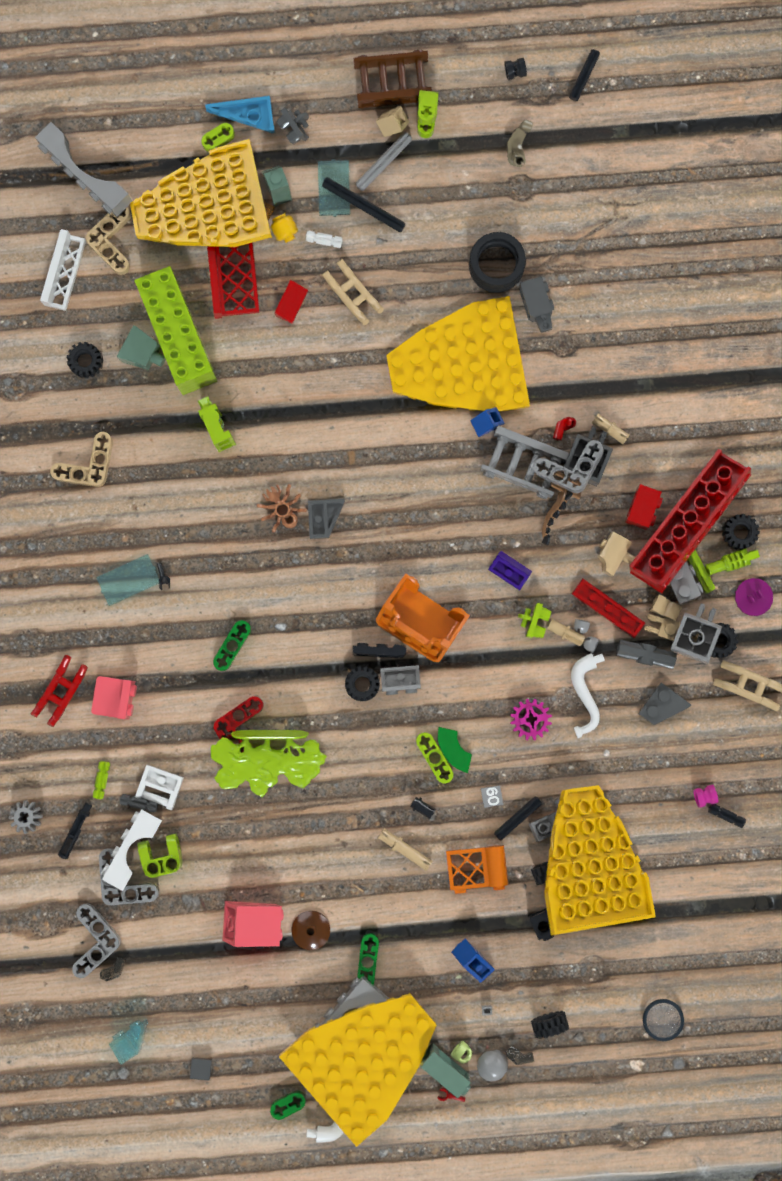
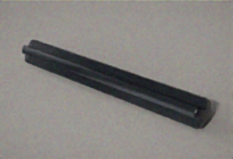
[322,177,405,232]

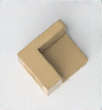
[376,106,409,137]

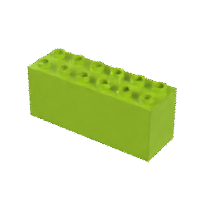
[134,266,218,395]

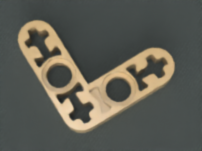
[86,207,131,275]
[50,432,113,487]

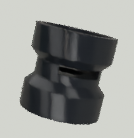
[504,58,527,80]

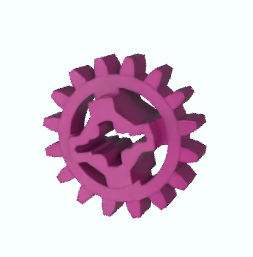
[510,699,552,740]

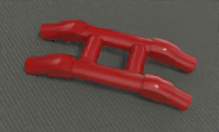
[30,655,88,727]

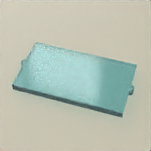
[318,159,350,217]
[96,554,159,606]

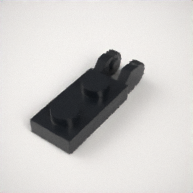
[353,643,407,658]

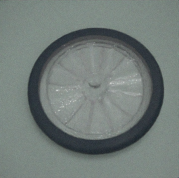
[643,999,684,1041]

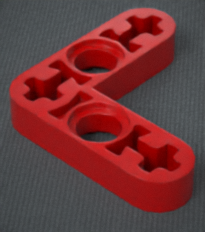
[214,696,264,753]

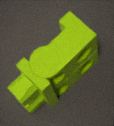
[198,397,236,452]

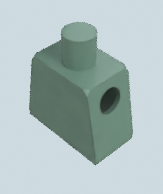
[117,325,166,370]

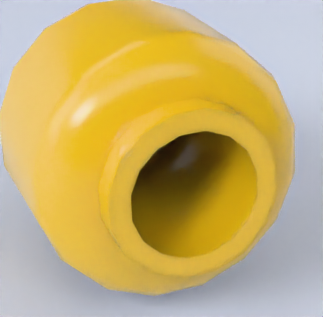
[270,213,298,243]

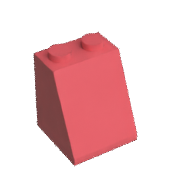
[222,901,284,947]

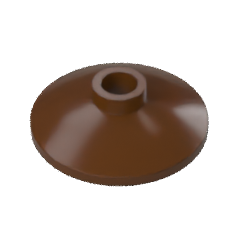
[291,911,330,950]

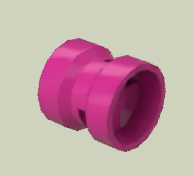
[693,784,718,808]

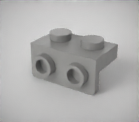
[670,561,704,605]
[380,665,421,695]

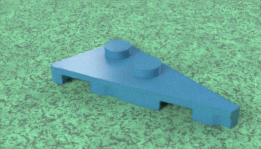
[205,96,275,133]

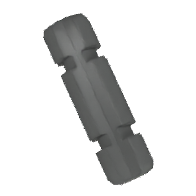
[120,794,158,812]

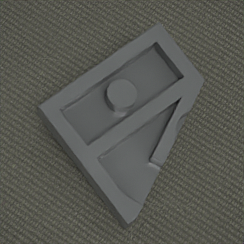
[638,683,691,725]

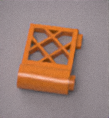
[446,845,509,894]

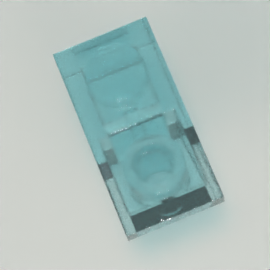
[109,1019,148,1064]

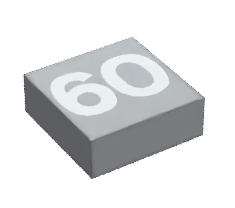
[481,785,503,808]

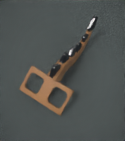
[542,471,581,545]

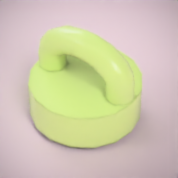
[451,1041,472,1064]

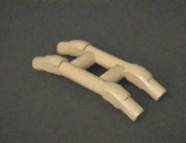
[322,259,384,325]
[713,660,782,711]

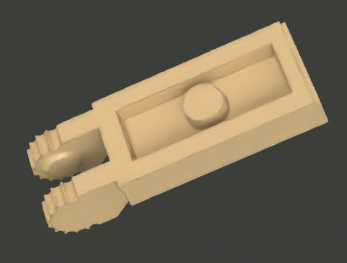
[644,614,699,643]

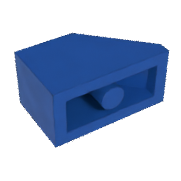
[451,938,495,983]

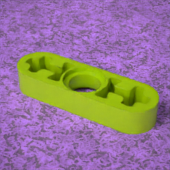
[416,732,453,784]

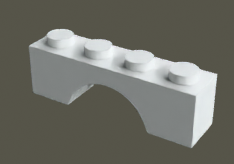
[101,809,162,891]

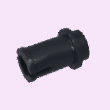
[410,797,436,819]

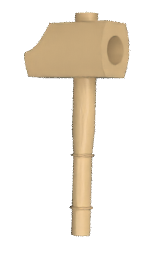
[597,532,671,587]

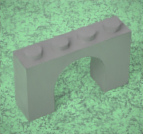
[315,976,390,1027]

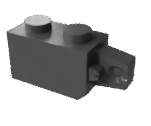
[519,276,554,333]

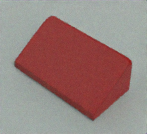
[275,280,308,324]

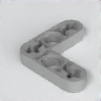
[533,440,604,493]
[99,848,160,905]
[72,903,121,978]

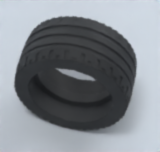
[469,232,526,293]

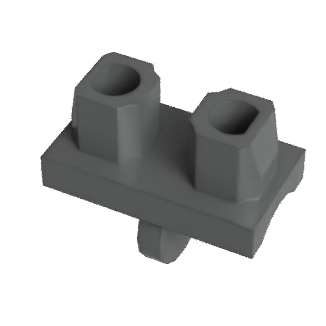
[276,107,309,144]

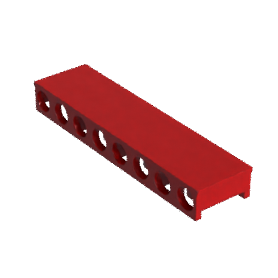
[629,449,751,594]

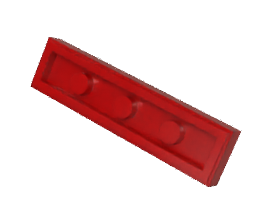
[572,578,645,639]

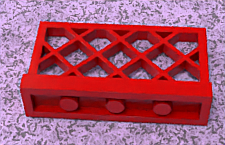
[207,242,259,319]

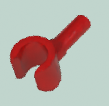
[438,1087,465,1102]

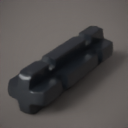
[708,804,746,828]

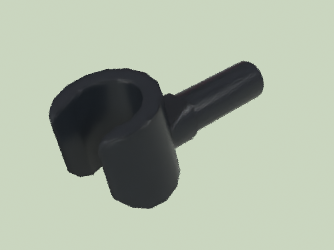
[157,563,170,590]

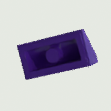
[488,551,532,590]

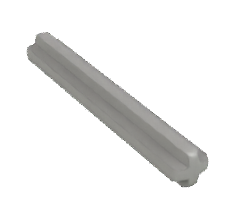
[356,132,412,191]

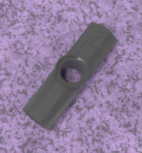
[616,640,677,669]

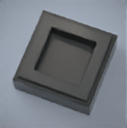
[190,1057,212,1081]

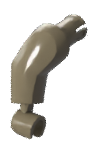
[507,120,533,167]

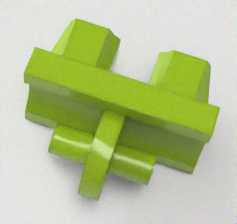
[518,603,552,638]

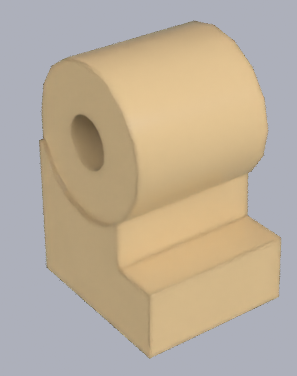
[649,594,682,622]

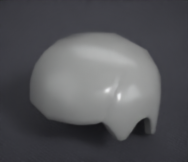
[477,1050,508,1081]

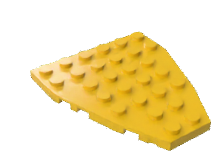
[130,139,272,247]
[386,296,530,412]
[544,785,656,935]
[279,993,437,1147]

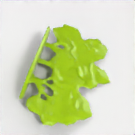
[211,730,327,797]

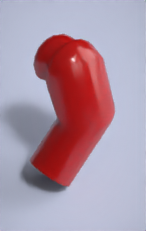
[553,417,577,441]

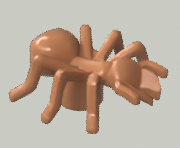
[257,484,307,532]

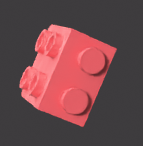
[91,676,137,720]

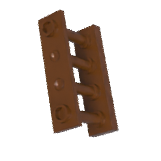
[353,50,432,109]

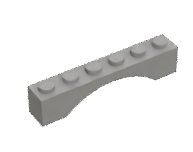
[35,122,132,217]

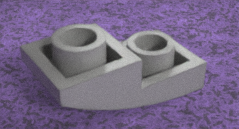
[529,812,556,842]

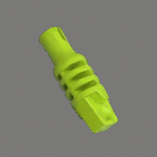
[705,548,760,576]

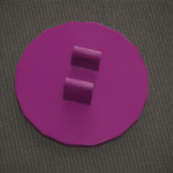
[735,578,773,616]

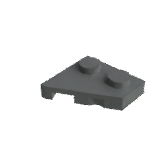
[308,499,345,540]

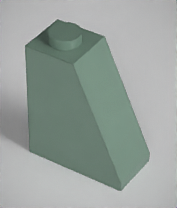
[261,165,292,207]

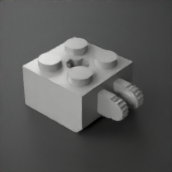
[671,603,722,665]

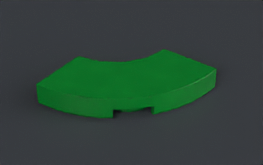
[438,727,472,773]

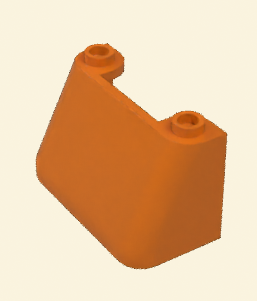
[376,573,470,662]

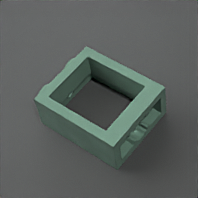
[421,1043,471,1098]

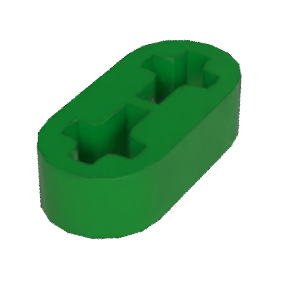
[270,1090,306,1120]

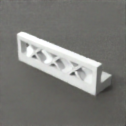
[40,229,86,311]

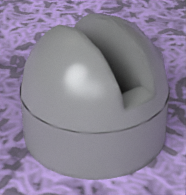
[574,619,590,634]
[583,636,599,653]

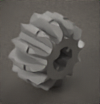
[9,800,43,834]

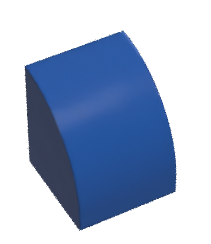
[470,407,505,437]

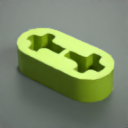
[201,123,235,152]

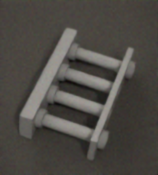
[480,426,569,499]

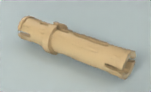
[378,828,433,871]

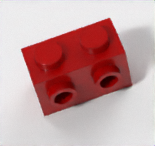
[625,484,663,530]

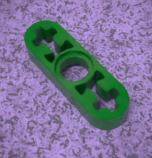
[213,620,251,671]
[357,933,379,985]

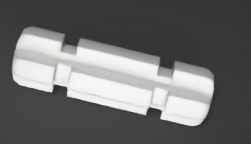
[306,230,343,248]

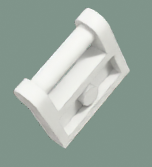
[135,765,184,810]

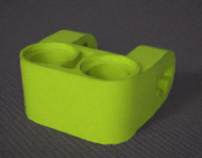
[417,90,439,139]
[137,833,183,878]

